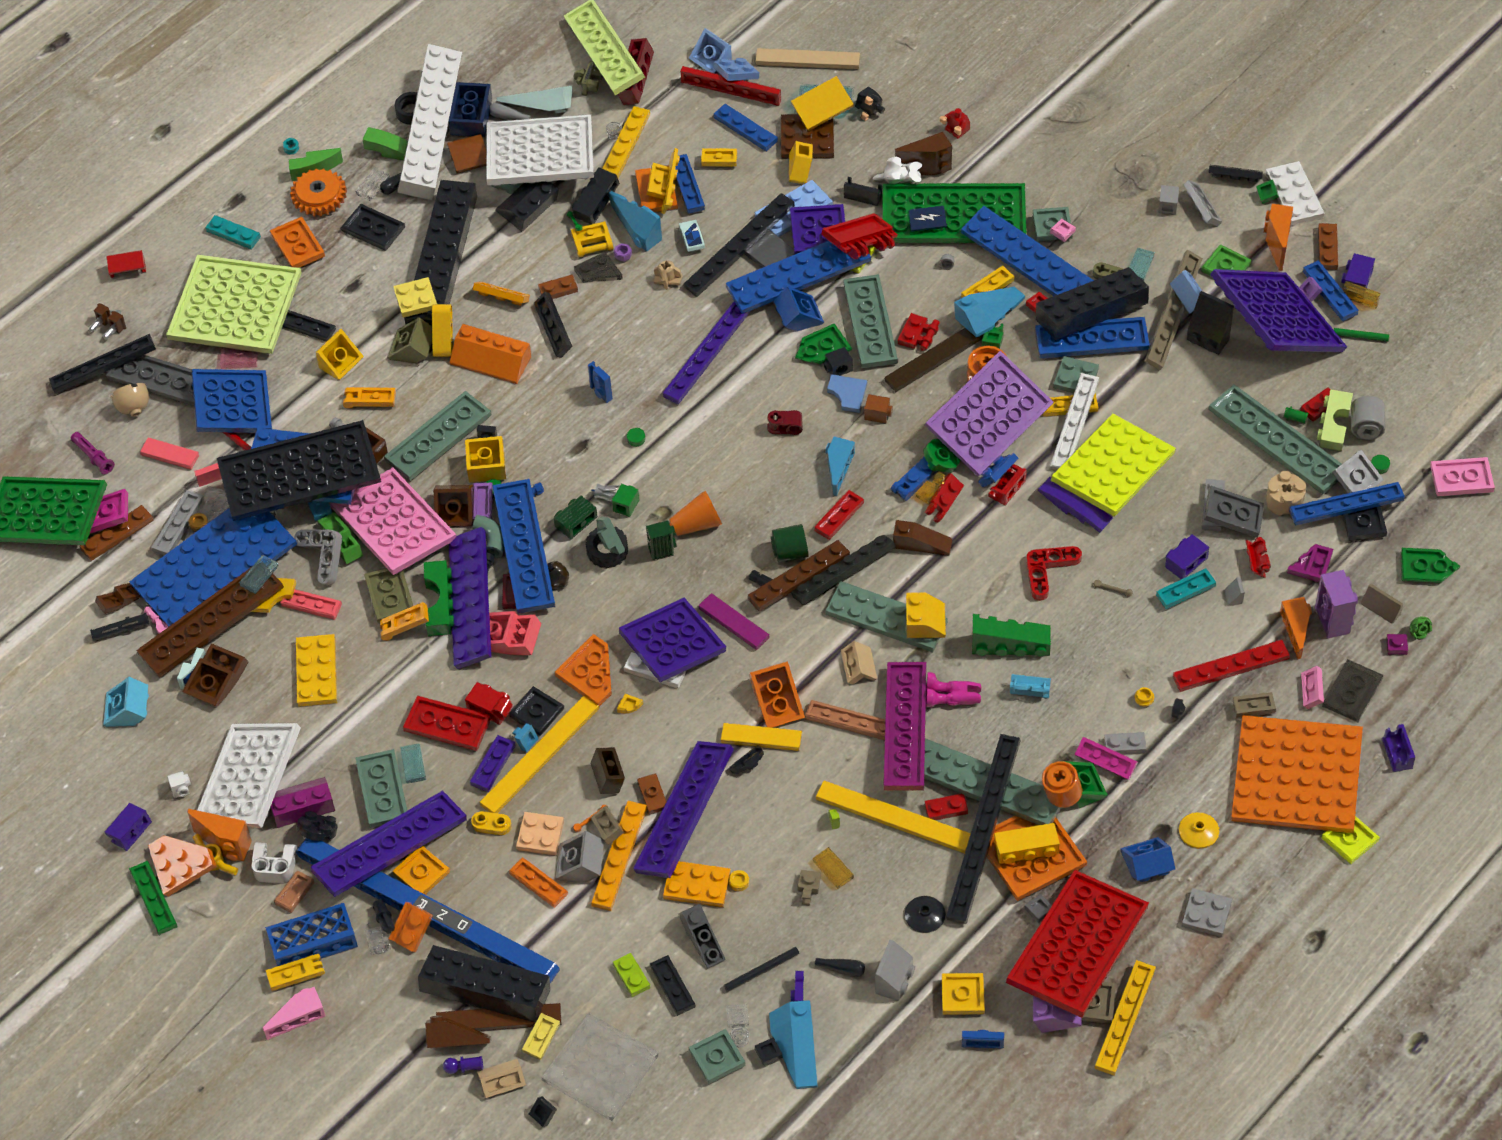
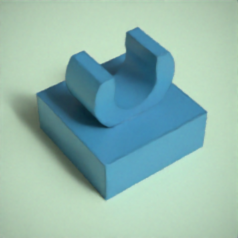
[512,723,539,752]

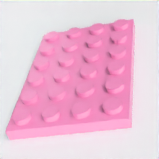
[330,468,456,575]

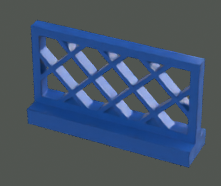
[265,903,358,966]

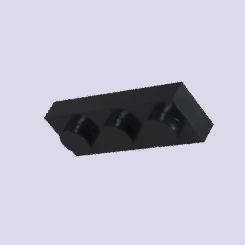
[1209,164,1263,182]

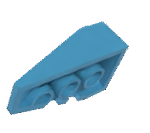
[609,191,662,252]
[954,287,1025,337]
[769,1000,818,1089]

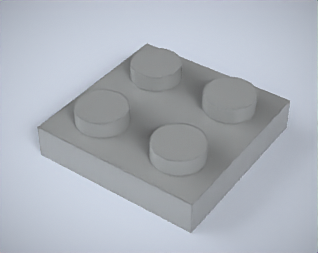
[1332,450,1384,493]
[1182,888,1232,937]

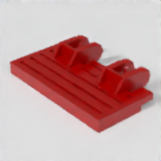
[821,213,898,259]

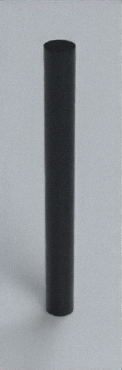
[724,947,799,992]

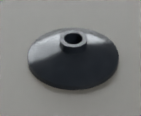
[905,896,946,933]

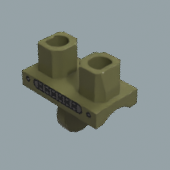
[573,61,603,96]

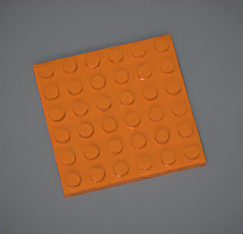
[1231,715,1363,833]

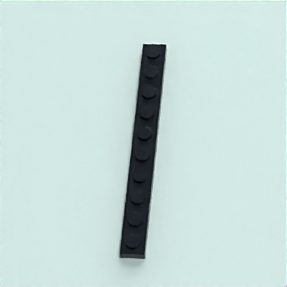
[946,734,1021,924]

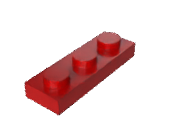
[814,490,864,541]

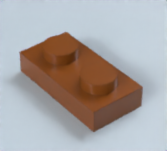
[538,275,578,299]

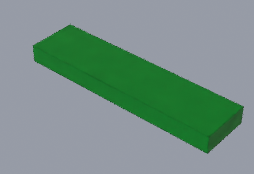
[129,861,178,935]

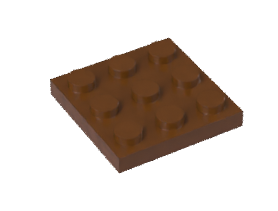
[781,114,834,159]

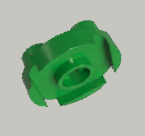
[923,439,960,473]

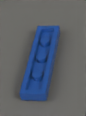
[714,104,778,151]
[675,154,705,214]
[1303,260,1359,321]

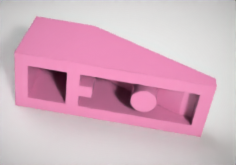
[263,987,325,1040]

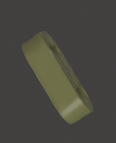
[1093,262,1123,280]

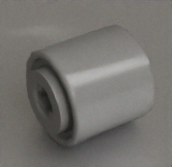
[1351,396,1385,440]

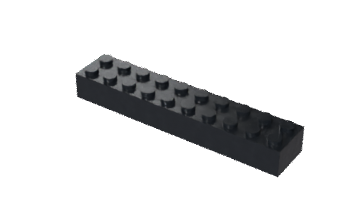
[404,180,477,326]

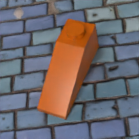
[1280,597,1312,660]

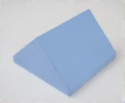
[689,28,732,74]
[1170,270,1202,314]

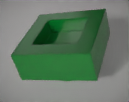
[1256,179,1279,204]

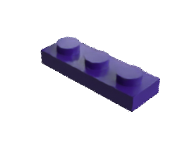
[470,735,516,792]

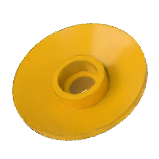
[1179,812,1219,849]

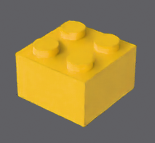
[465,436,506,483]

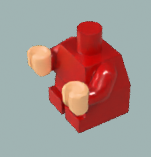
[940,108,970,139]

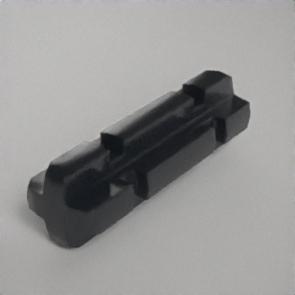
[749,570,773,586]

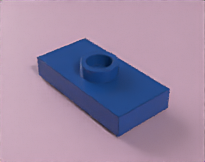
[962,1029,1004,1049]

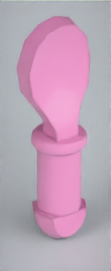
[144,606,168,633]

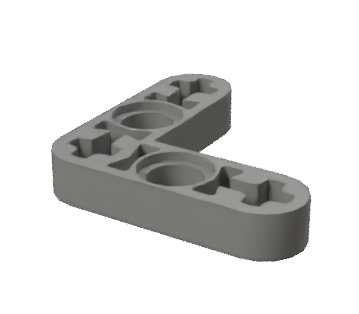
[294,530,342,586]

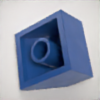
[774,286,824,331]
[1120,837,1176,882]

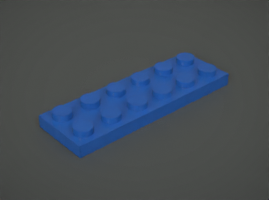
[1035,317,1150,359]

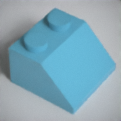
[103,677,149,727]

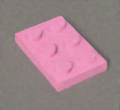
[1430,457,1495,496]

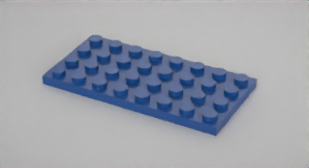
[129,508,297,627]

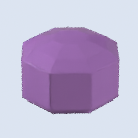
[614,243,632,262]

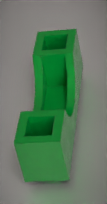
[423,560,454,636]

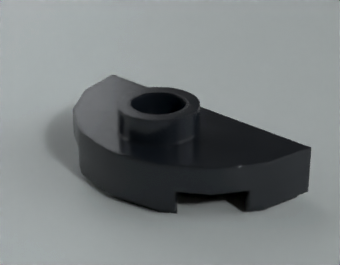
[729,745,764,774]

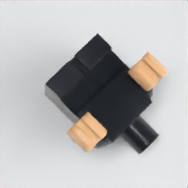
[855,86,885,121]

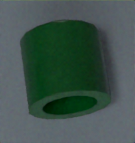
[770,524,809,563]

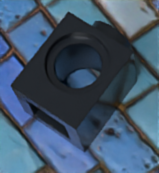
[823,347,853,376]

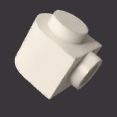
[167,771,191,799]

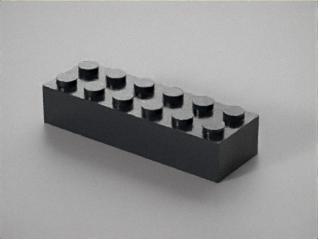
[1036,267,1149,340]
[418,945,550,1023]

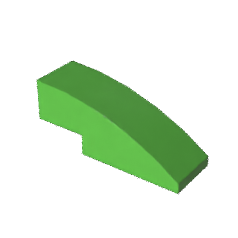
[363,127,408,161]
[288,148,343,181]
[318,512,363,564]

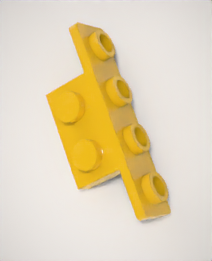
[646,148,680,214]

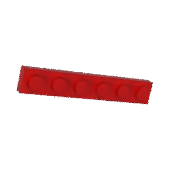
[680,66,781,106]
[1173,640,1290,692]

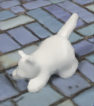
[873,157,922,184]

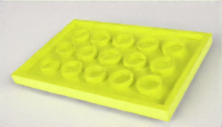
[1051,414,1176,517]

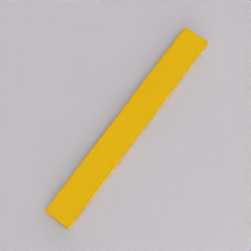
[480,696,599,813]
[816,780,971,854]

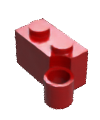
[465,682,513,725]

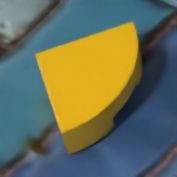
[617,694,643,714]

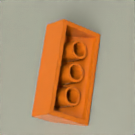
[450,324,531,384]

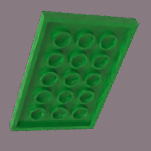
[0,476,107,545]

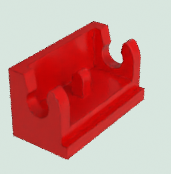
[106,250,146,278]
[988,464,1027,506]

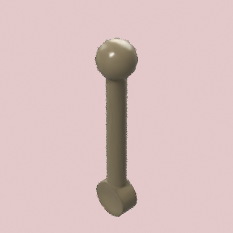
[1094,580,1133,596]

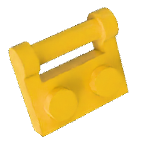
[571,221,614,258]

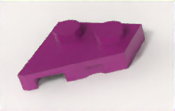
[1287,544,1334,582]

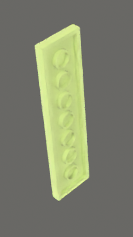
[564,0,645,95]

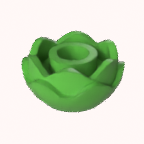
[1409,616,1432,639]

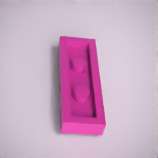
[1075,737,1138,780]

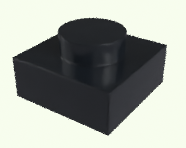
[477,425,498,438]
[755,1037,783,1066]
[528,1096,557,1127]

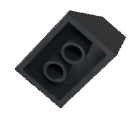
[495,181,559,232]

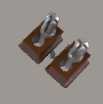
[88,303,126,340]

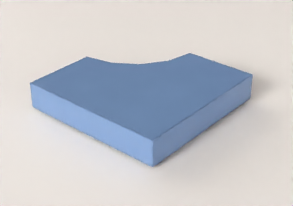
[827,374,867,413]

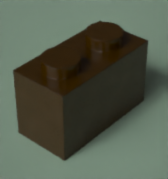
[590,747,625,794]

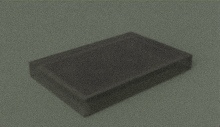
[1322,659,1384,723]

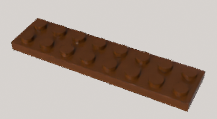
[136,560,284,678]

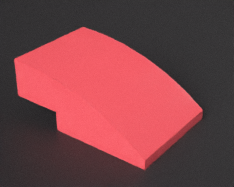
[489,611,542,655]

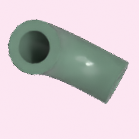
[473,515,505,558]

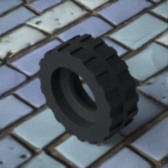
[586,526,628,568]

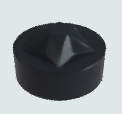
[1171,698,1186,719]

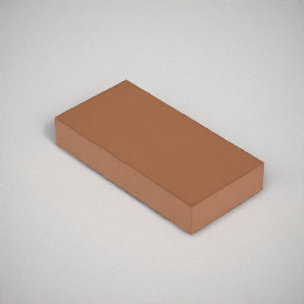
[274,870,315,913]

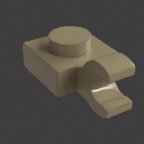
[798,870,821,905]

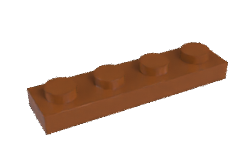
[79,505,154,561]

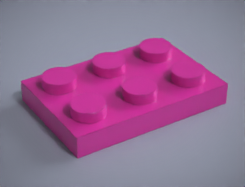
[90,489,128,533]

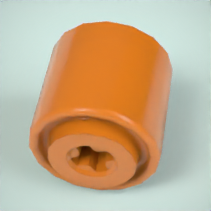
[1042,761,1083,808]

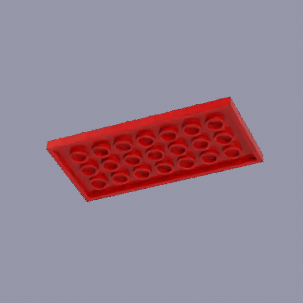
[1006,870,1149,1018]

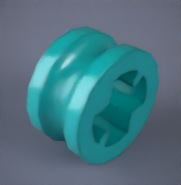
[283,138,299,155]

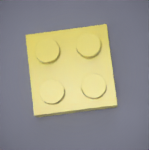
[393,277,437,318]

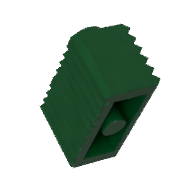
[554,495,598,539]
[646,520,677,561]

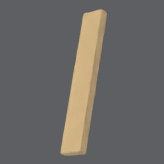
[756,48,860,69]

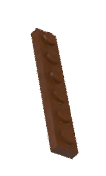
[748,540,850,612]

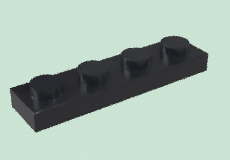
[534,292,573,358]

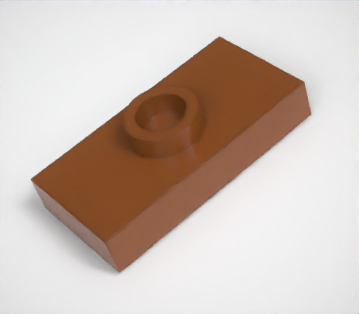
[637,773,667,815]

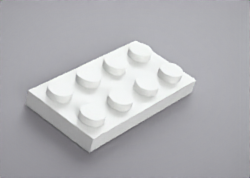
[1265,161,1325,226]

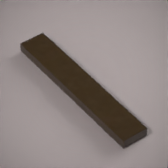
[885,328,983,392]

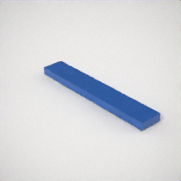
[1289,482,1405,526]

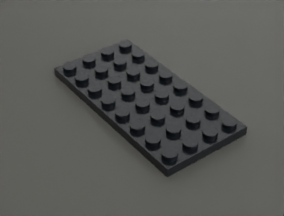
[216,420,381,521]

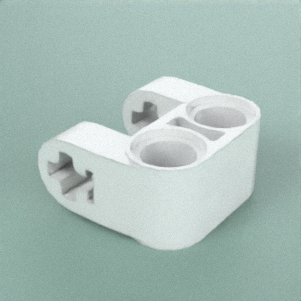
[252,842,297,884]

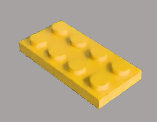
[296,634,337,707]

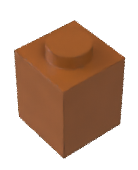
[864,394,893,423]

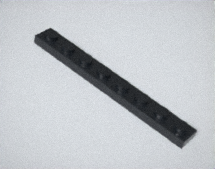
[684,193,795,297]

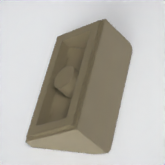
[1361,584,1403,623]

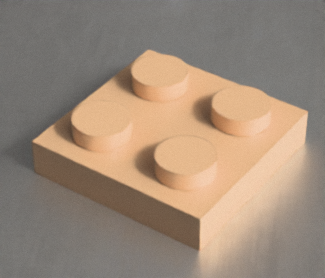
[516,812,564,856]

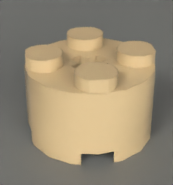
[1266,471,1306,516]

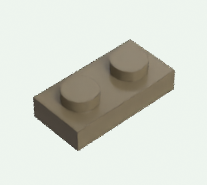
[1233,692,1276,718]
[590,806,624,845]

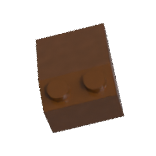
[895,132,952,175]

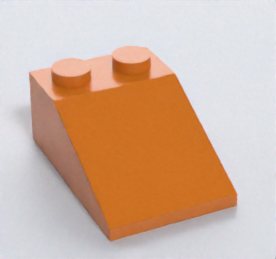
[1263,203,1293,271]
[749,661,805,728]
[187,809,252,861]

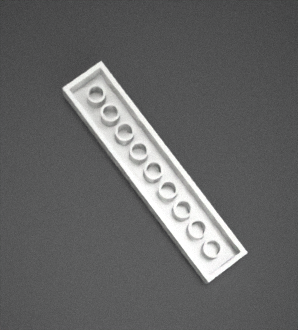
[397,44,462,200]

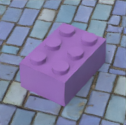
[1315,570,1358,638]

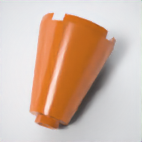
[669,491,722,536]

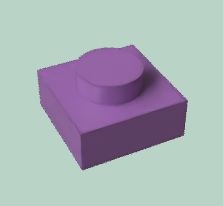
[1299,277,1323,302]

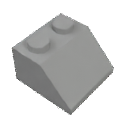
[556,831,604,882]
[875,940,915,1001]

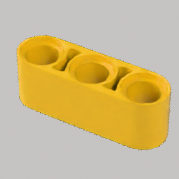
[432,304,453,357]

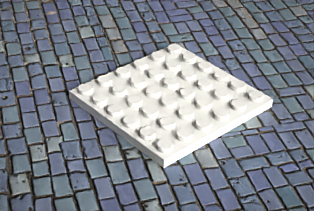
[487,115,594,186]

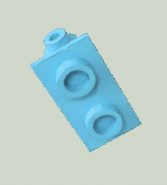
[1010,674,1051,698]

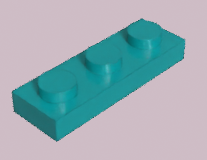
[205,215,261,250]
[1156,568,1216,609]

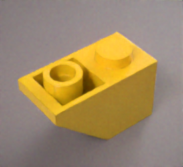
[789,141,813,185]

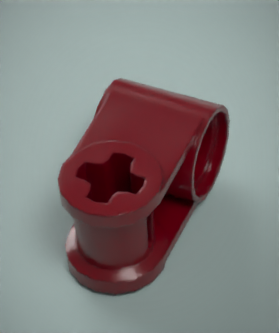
[767,410,803,435]

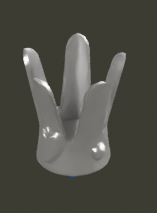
[591,484,620,503]

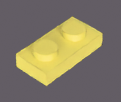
[522,1013,560,1060]

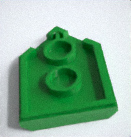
[795,323,852,364]
[1401,548,1460,583]

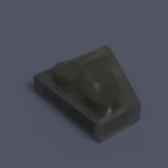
[574,252,623,283]

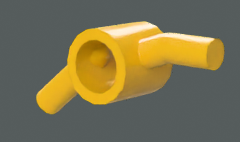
[193,834,238,876]

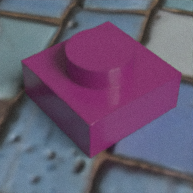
[1386,634,1408,655]

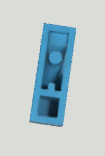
[825,436,855,496]

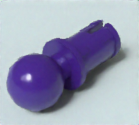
[443,1056,483,1074]

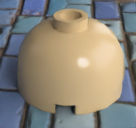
[111,383,149,417]

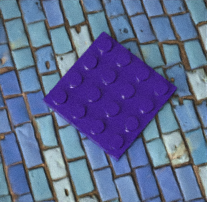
[619,597,726,683]

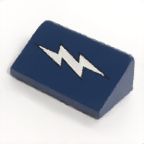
[908,206,947,232]

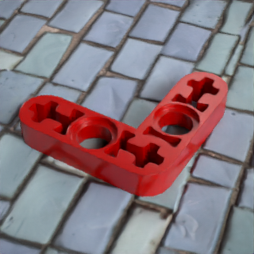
[1026,546,1082,601]

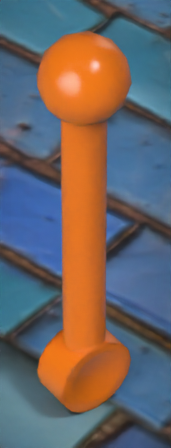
[573,805,608,832]

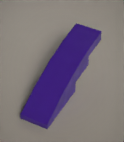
[1038,477,1113,533]

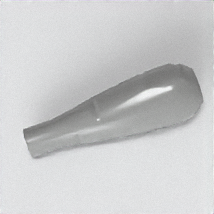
[489,103,531,120]

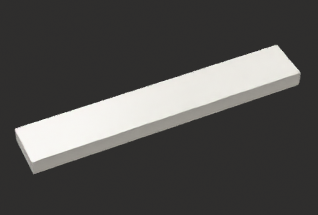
[1050,373,1099,470]

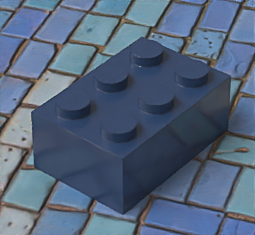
[448,82,492,137]

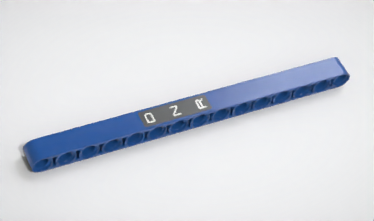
[296,838,560,984]

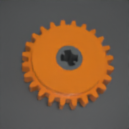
[290,168,347,216]

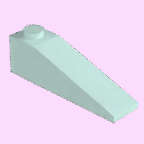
[497,86,572,113]

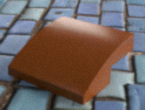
[447,134,487,174]

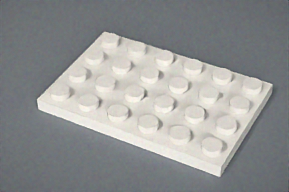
[197,723,301,828]

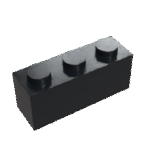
[572,167,620,225]

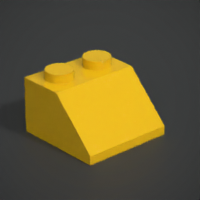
[906,592,946,638]

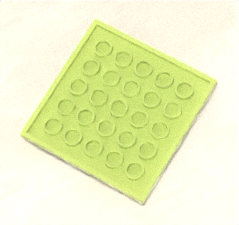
[166,255,302,354]

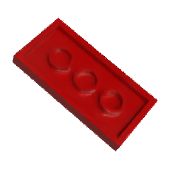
[403,695,491,751]

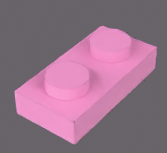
[1301,666,1324,709]

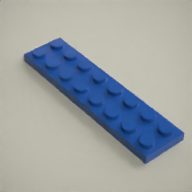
[961,206,1094,296]
[726,241,871,314]
[492,479,555,614]

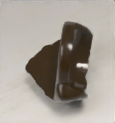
[547,561,569,590]

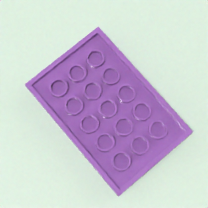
[925,351,1054,477]

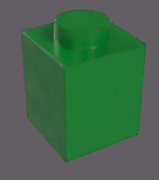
[612,483,640,517]

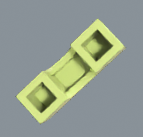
[1317,389,1353,451]

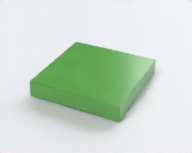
[1201,244,1251,276]

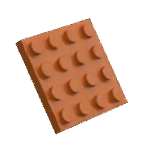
[987,816,1087,901]

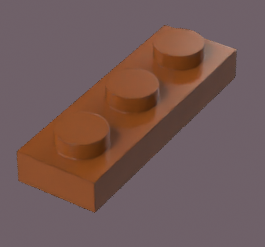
[1318,223,1338,270]

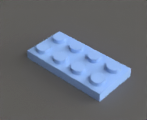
[755,180,833,237]

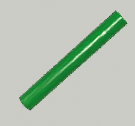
[1334,328,1390,342]

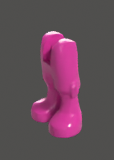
[926,672,982,707]

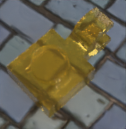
[916,472,946,505]

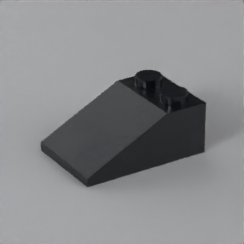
[1187,291,1234,355]

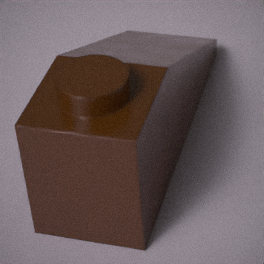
[893,520,952,556]
[425,1016,491,1048]

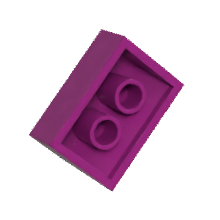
[271,777,335,828]

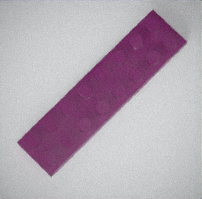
[884,662,927,791]

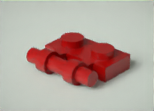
[898,313,940,351]

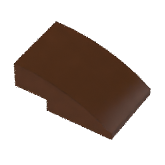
[182,643,249,707]

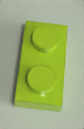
[613,953,651,997]

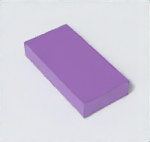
[473,483,493,521]

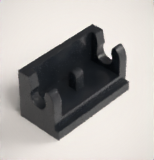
[844,177,883,206]

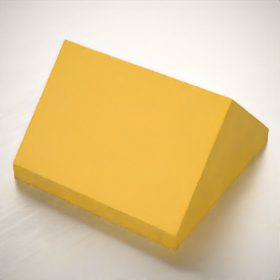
[316,329,364,380]

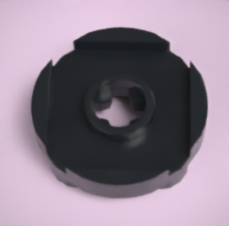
[297,811,338,841]

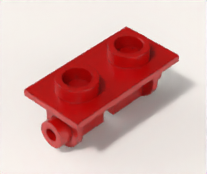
[1246,537,1271,578]

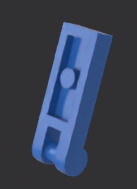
[891,457,938,501]

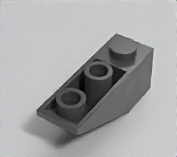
[678,904,726,968]

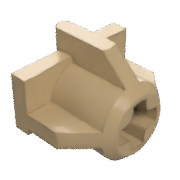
[654,260,683,289]

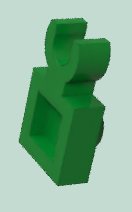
[982,323,1004,349]

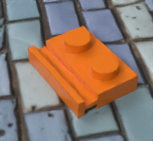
[388,902,433,952]

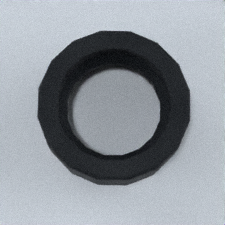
[394,92,418,125]

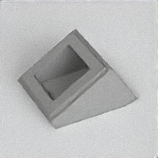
[1225,577,1245,605]

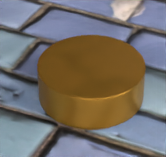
[189,513,208,532]

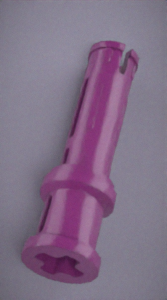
[70,432,115,474]

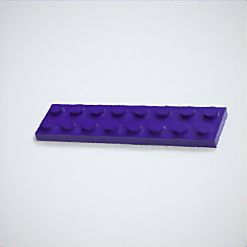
[449,527,492,669]
[633,741,734,878]
[311,790,467,897]

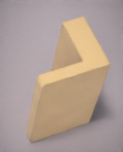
[841,641,877,685]
[477,1059,526,1098]

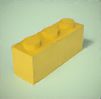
[994,823,1060,864]

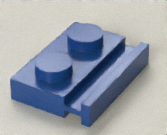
[588,361,613,403]
[978,453,1019,487]

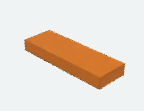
[509,857,568,908]

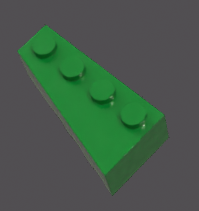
[972,613,1051,657]

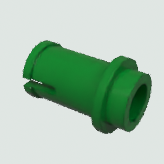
[1283,406,1308,424]

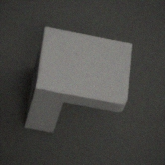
[1158,185,1179,215]

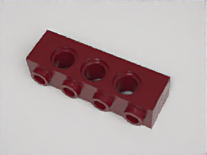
[617,38,654,105]

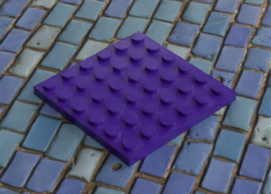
[1210,269,1347,352]

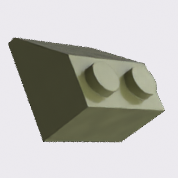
[388,318,432,363]

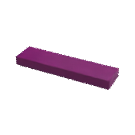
[699,593,770,650]

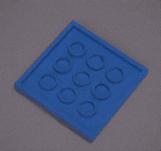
[191,369,272,433]

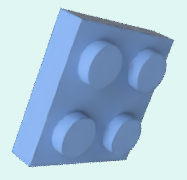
[713,58,760,81]

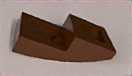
[95,583,140,614]

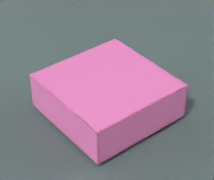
[1050,219,1076,242]

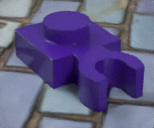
[791,971,804,1002]

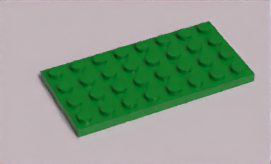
[883,183,1026,243]

